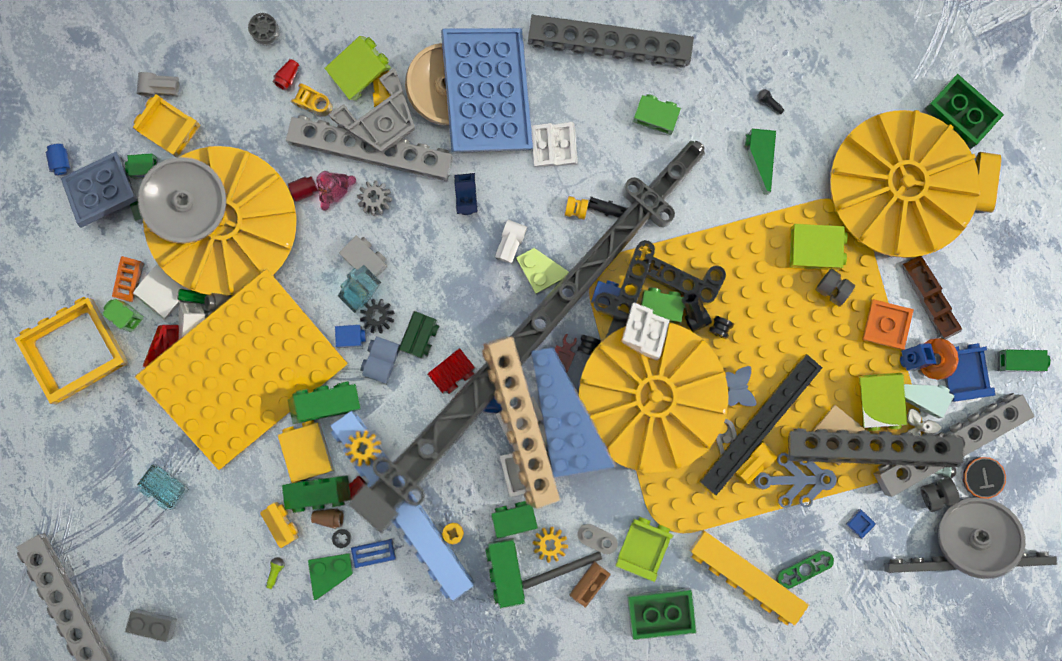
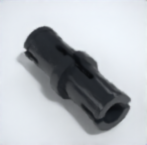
[587,196,628,218]

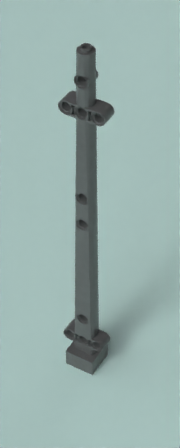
[348,141,705,534]

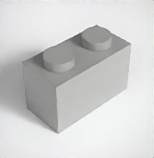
[339,235,387,284]

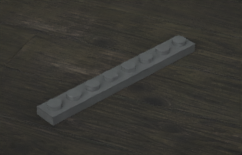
[884,551,1057,573]

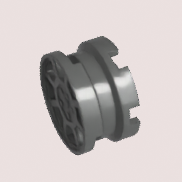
[248,13,279,45]

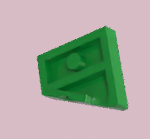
[308,553,353,600]

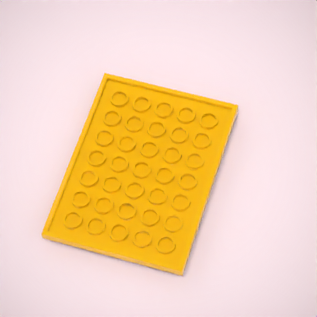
[135,268,348,470]

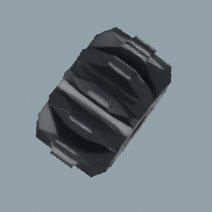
[360,299,395,334]

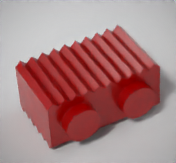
[427,348,476,394]

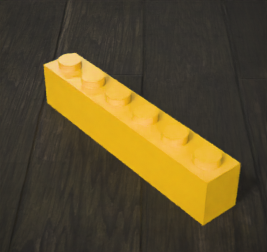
[689,530,809,626]

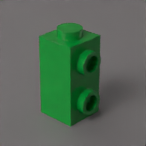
[1000,349,1051,372]

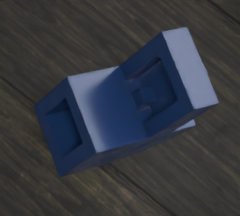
[454,173,478,215]

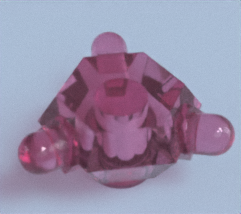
[316,171,356,211]

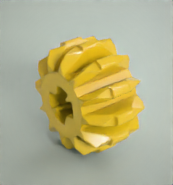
[345,430,381,467]
[533,527,568,563]

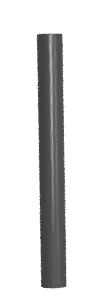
[522,552,602,589]

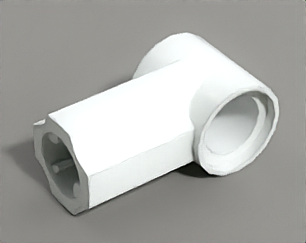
[495,220,527,264]

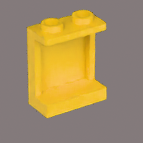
[133,94,201,157]

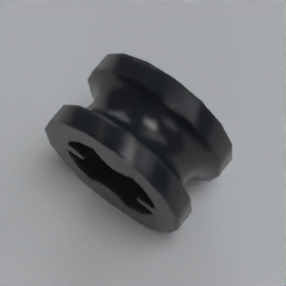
[332,529,352,548]

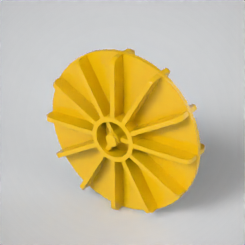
[830,110,981,258]
[143,146,296,295]
[578,323,728,473]

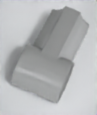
[137,72,180,97]

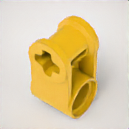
[291,83,332,117]

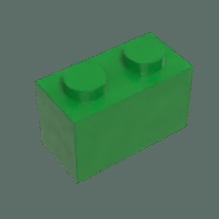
[491,501,538,539]

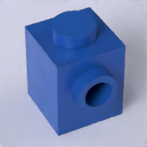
[591,280,621,308]

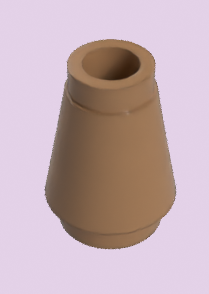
[311,508,344,529]

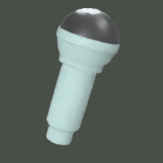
[935,467,956,478]

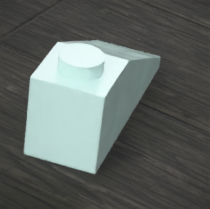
[904,384,954,418]

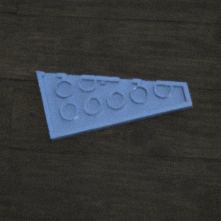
[531,348,617,478]

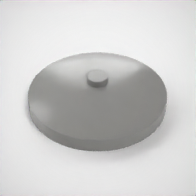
[138,157,226,243]
[938,498,1026,579]

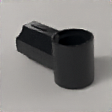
[682,291,712,332]

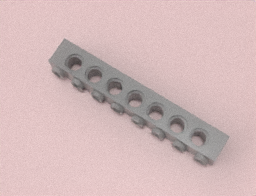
[286,115,453,181]
[873,393,1035,497]
[16,533,113,661]

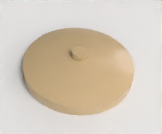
[405,43,449,126]

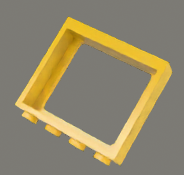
[15,297,129,405]

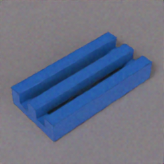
[351,539,396,568]

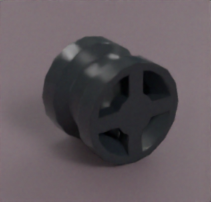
[709,316,734,340]
[577,335,601,355]

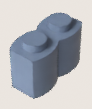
[360,336,400,385]

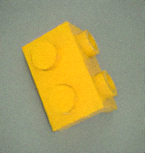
[260,502,299,548]

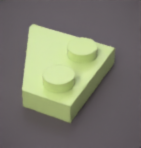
[516,248,569,294]

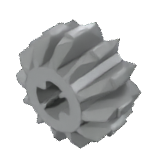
[357,180,392,216]

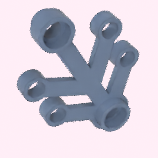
[754,453,837,508]

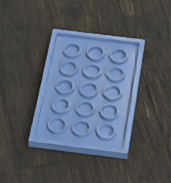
[441,28,533,152]

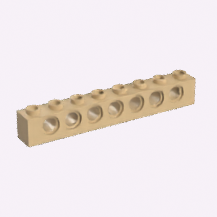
[482,336,560,509]

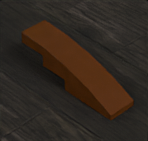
[903,256,962,340]

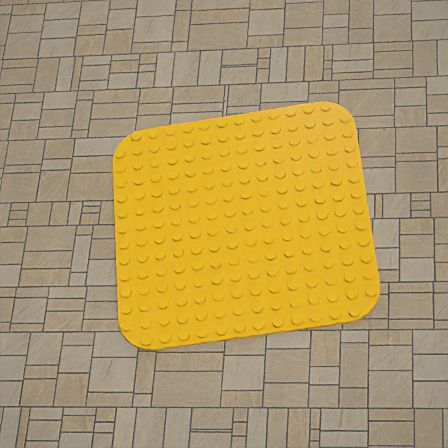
[589,199,925,533]

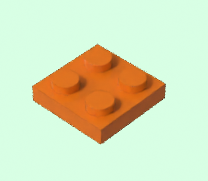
[862,299,914,350]

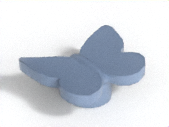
[725,366,756,406]

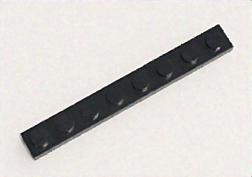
[699,354,823,496]

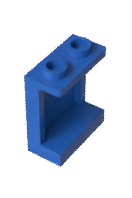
[945,343,996,402]

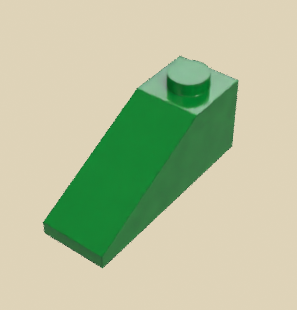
[744,128,776,195]

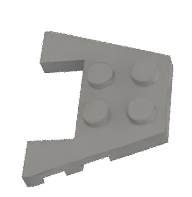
[329,68,415,153]

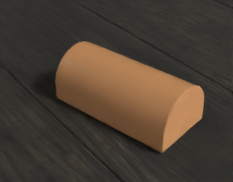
[569,561,611,607]

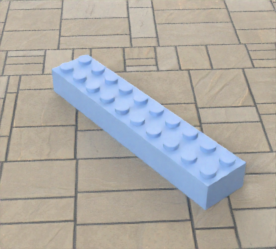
[331,411,475,601]

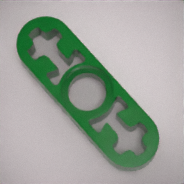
[776,550,834,589]

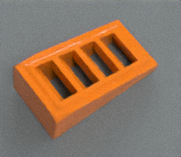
[112,256,144,302]

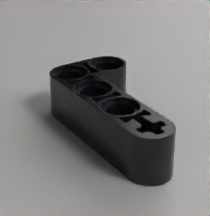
[594,240,655,320]
[640,257,726,305]

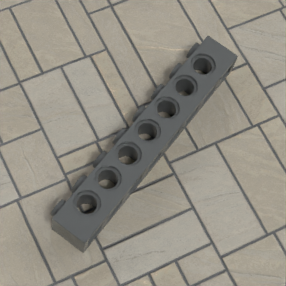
[528,14,694,68]
[788,428,964,468]

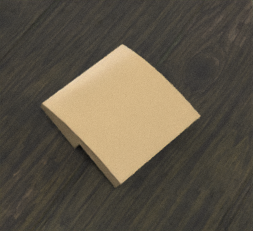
[809,405,867,466]

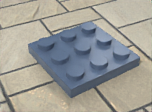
[61,151,137,228]

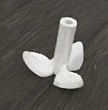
[907,409,941,436]

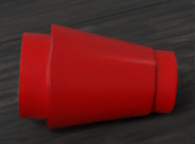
[272,59,300,91]

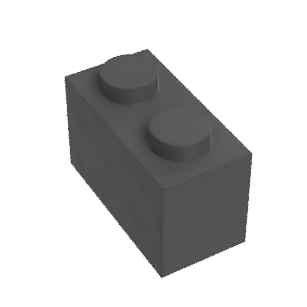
[125,609,177,642]

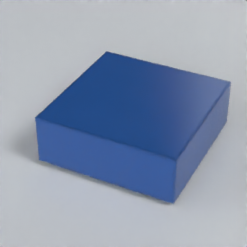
[846,509,876,539]

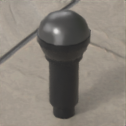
[758,89,785,114]

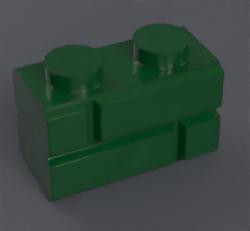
[399,311,440,359]

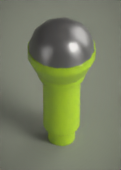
[266,557,285,589]

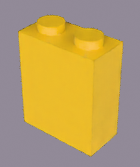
[278,420,335,483]

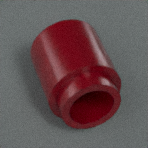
[288,176,318,202]

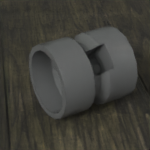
[816,268,856,307]
[921,477,960,512]

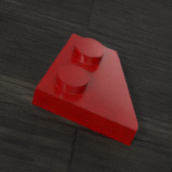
[143,325,179,367]

